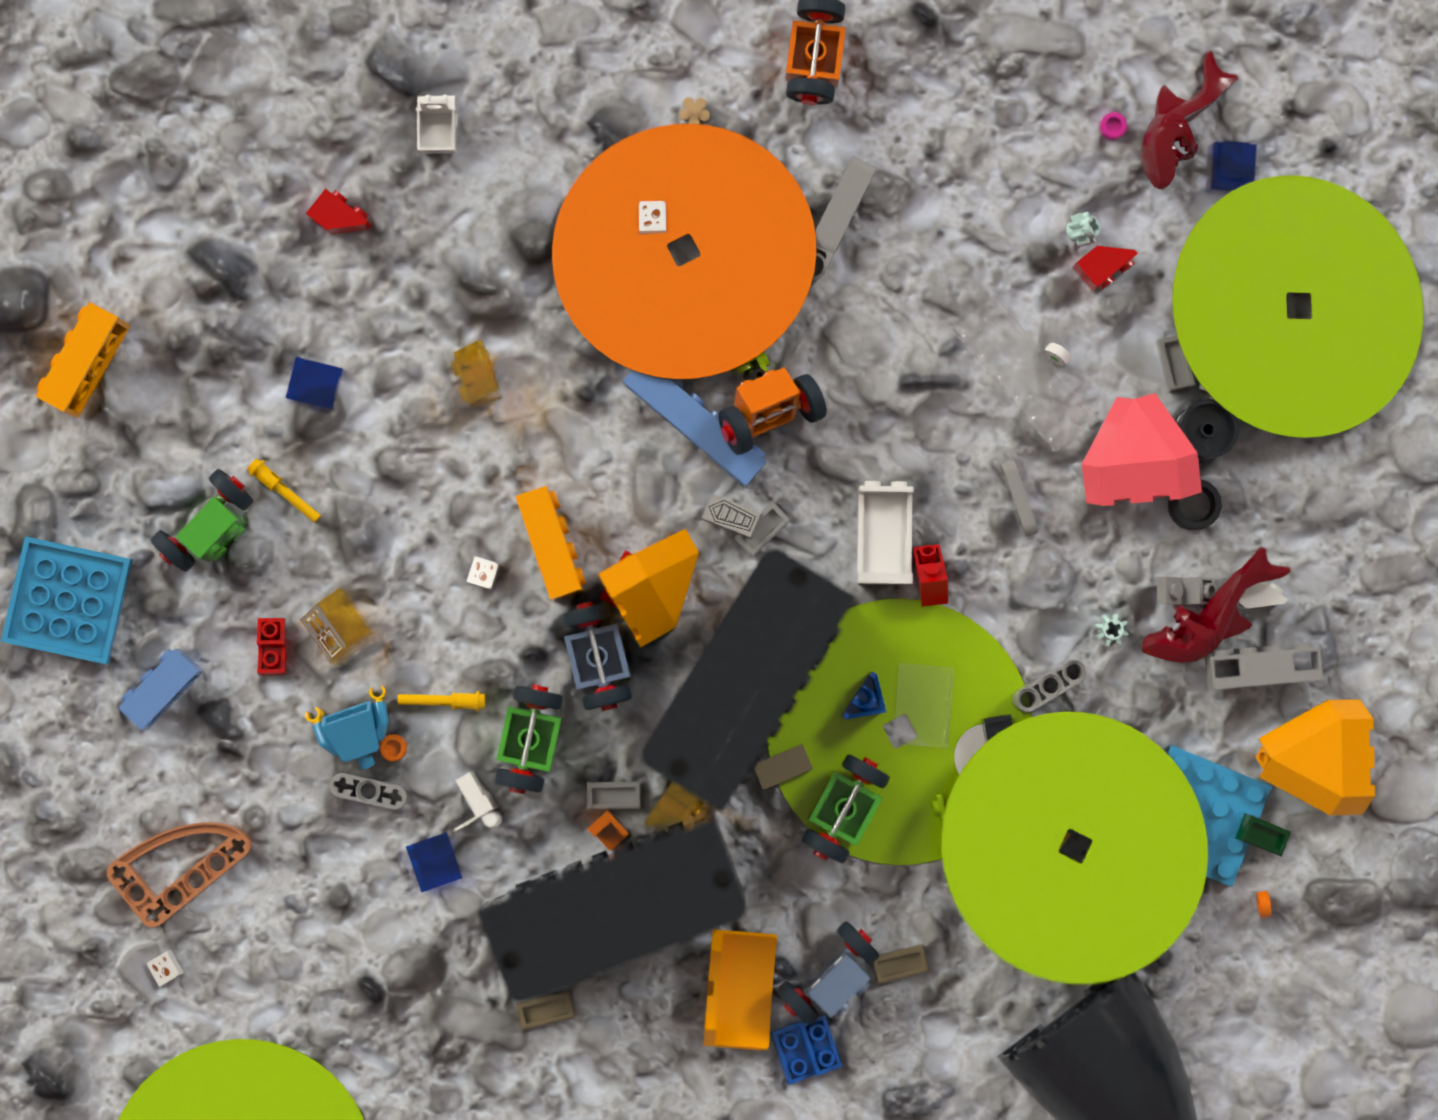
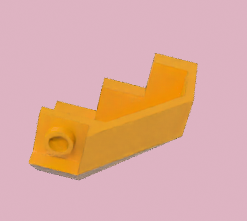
[598,529,699,648]
[1255,699,1375,816]

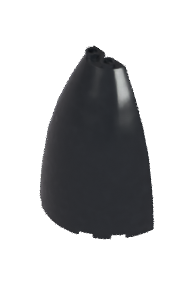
[997,971,1197,1120]

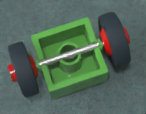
[150,469,253,572]
[495,684,563,794]
[801,754,890,864]

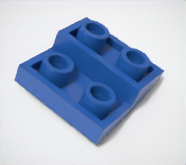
[770,1014,842,1085]

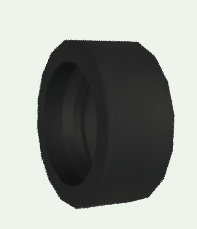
[1167,479,1222,531]

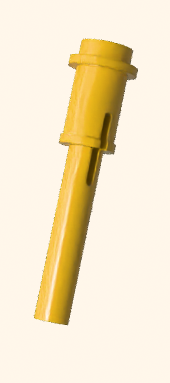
[247,458,321,523]
[398,691,486,712]

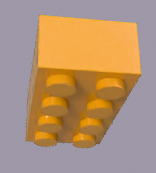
[35,301,131,418]
[515,486,587,601]

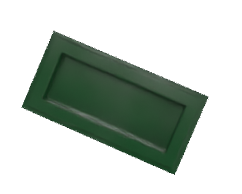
[1235,813,1291,857]

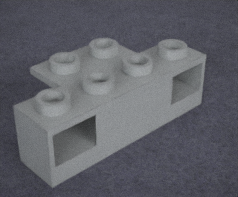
[1205,642,1323,690]

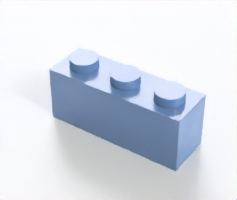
[119,649,204,730]

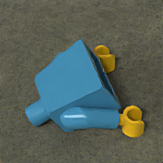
[305,685,389,770]

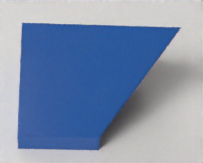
[841,671,886,719]

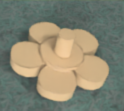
[679,97,710,124]

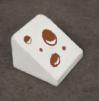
[639,201,666,234]
[467,556,501,590]
[146,949,184,987]

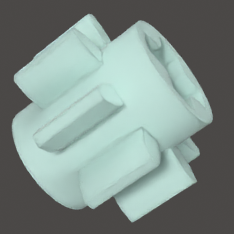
[1066,212,1100,246]
[1094,613,1129,646]

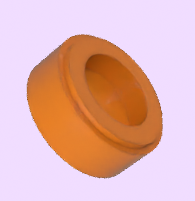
[379,734,408,762]
[1256,891,1272,919]

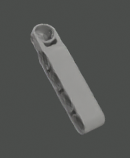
[812,156,877,281]

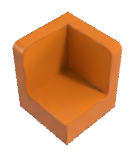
[588,809,630,851]

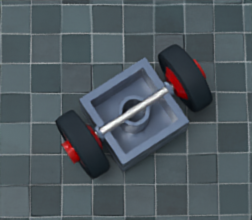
[562,602,632,712]
[776,921,880,1025]

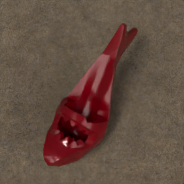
[1140,51,1238,190]
[1142,547,1291,663]

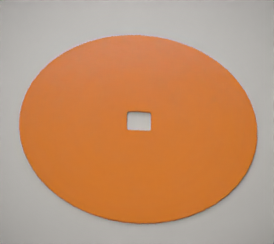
[552,123,816,379]

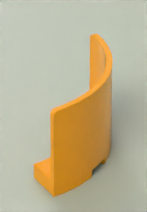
[703,929,777,1051]

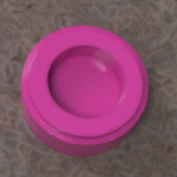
[1099,112,1127,141]

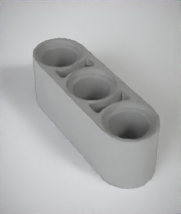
[1012,660,1087,712]

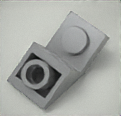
[1157,577,1217,605]

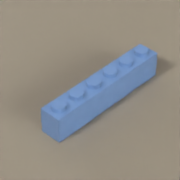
[623,370,767,488]

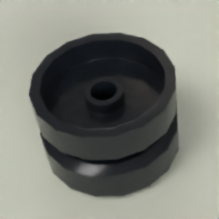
[1175,399,1239,463]

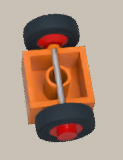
[785,0,846,105]
[718,367,827,455]

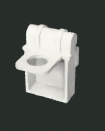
[416,94,458,154]
[454,771,503,832]

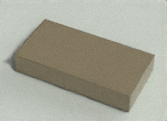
[755,744,813,790]
[872,944,930,984]
[516,990,575,1030]

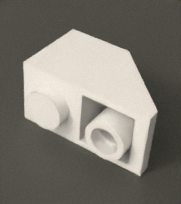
[1237,567,1288,610]

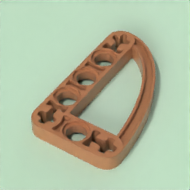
[107,822,252,927]

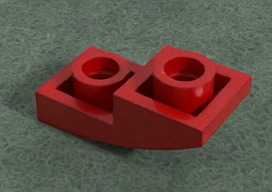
[256,618,287,676]

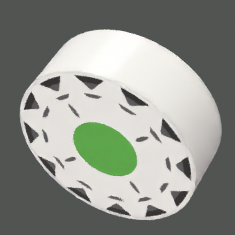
[1043,343,1071,367]

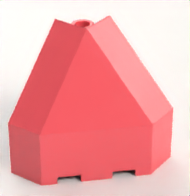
[1082,393,1202,506]

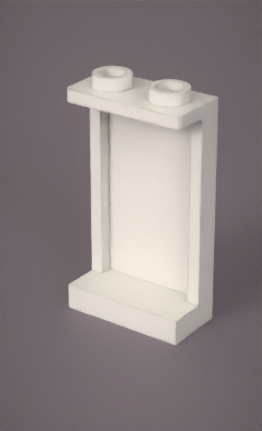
[857,481,914,585]

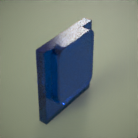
[1210,141,1257,191]
[285,357,343,410]
[406,832,463,893]

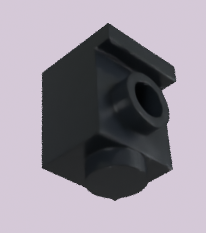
[981,714,1012,743]

